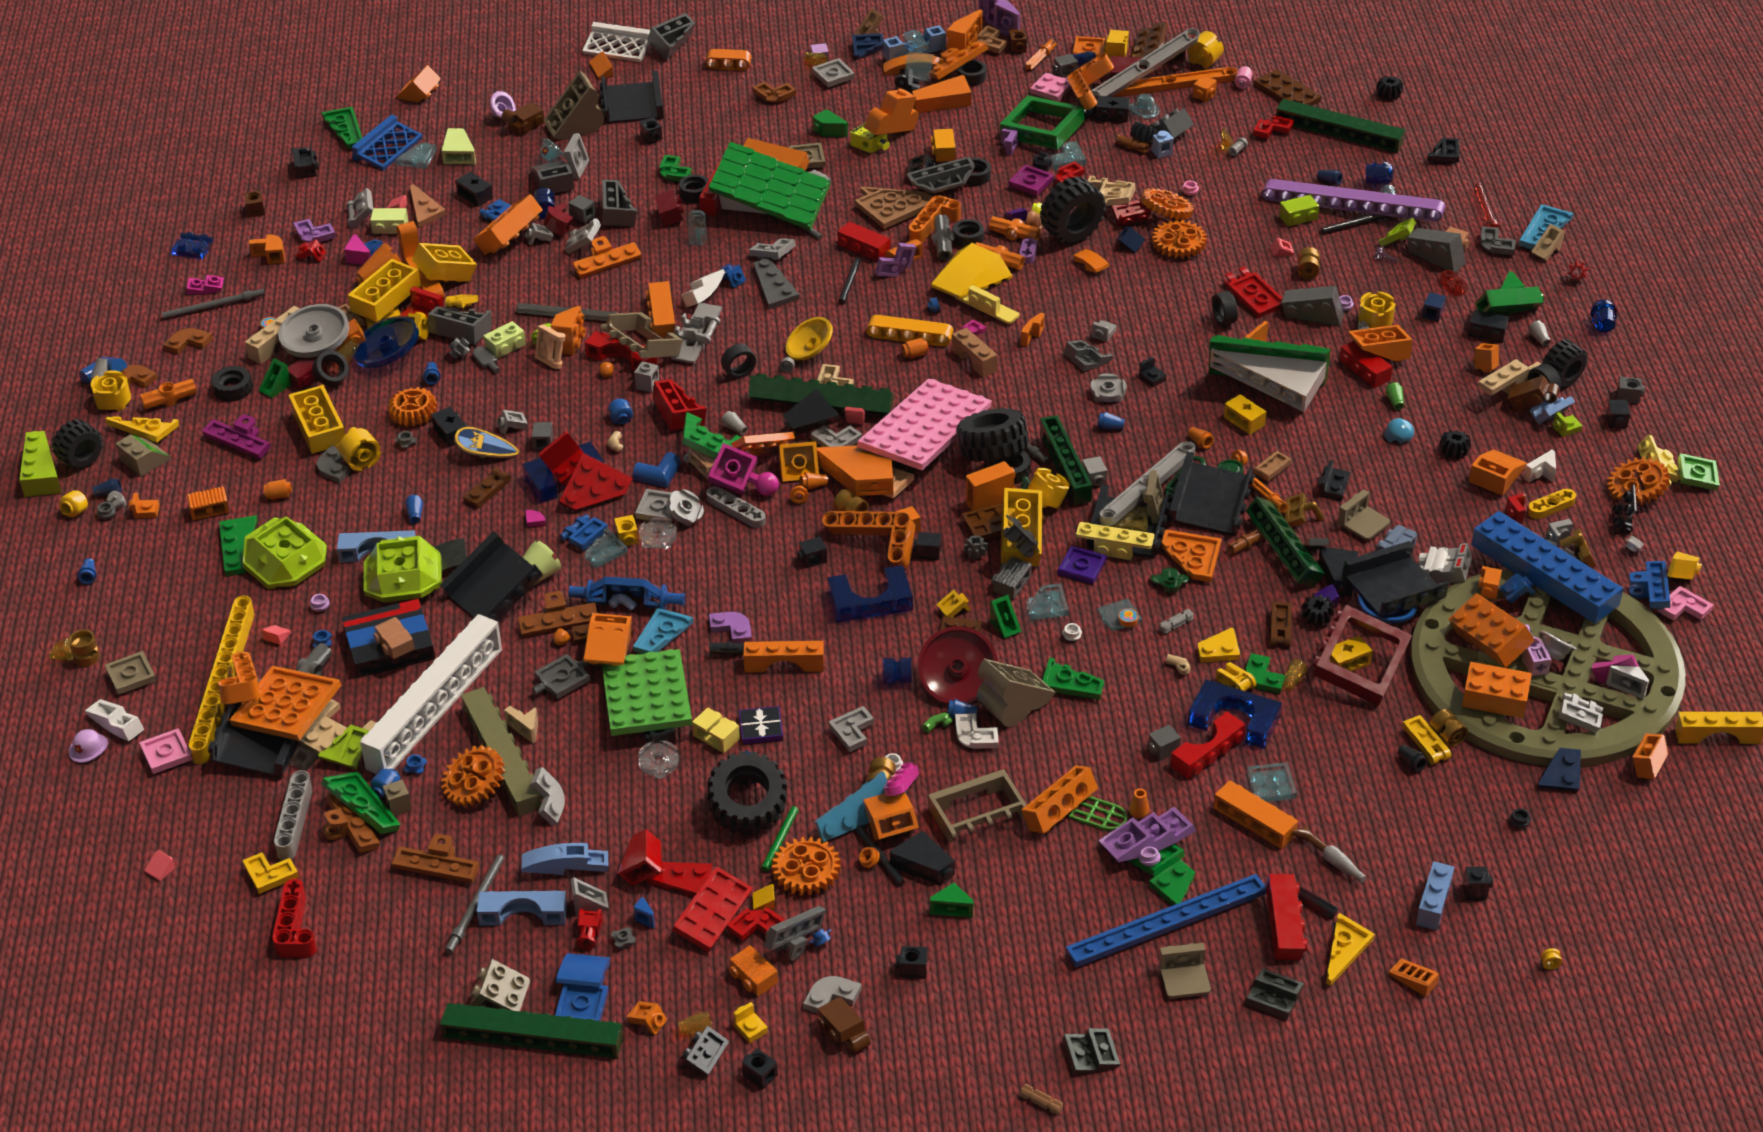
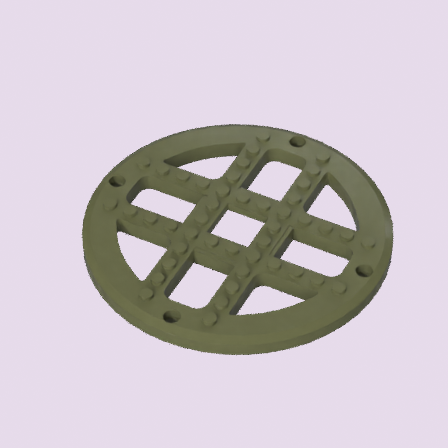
[1410,569,1686,767]

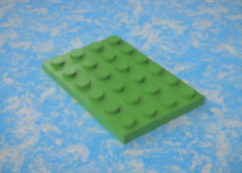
[602,649,692,736]

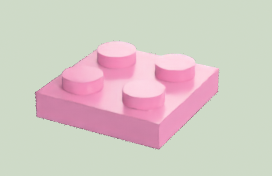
[1030,73,1072,102]
[139,728,192,774]

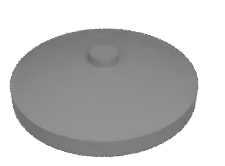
[278,304,349,358]

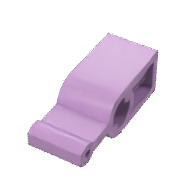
[1522,624,1551,676]

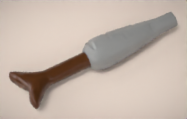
[1292,825,1366,883]

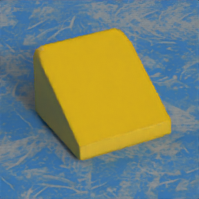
[753,884,775,910]

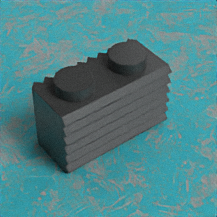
[991,556,1031,599]

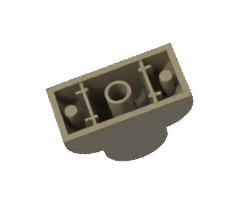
[543,71,604,140]
[977,659,1056,727]

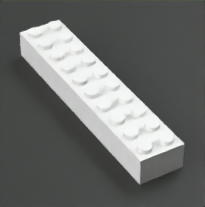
[360,614,502,774]

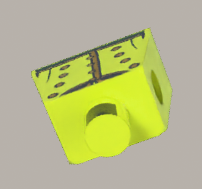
[850,122,890,153]

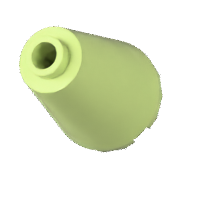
[523,541,561,585]

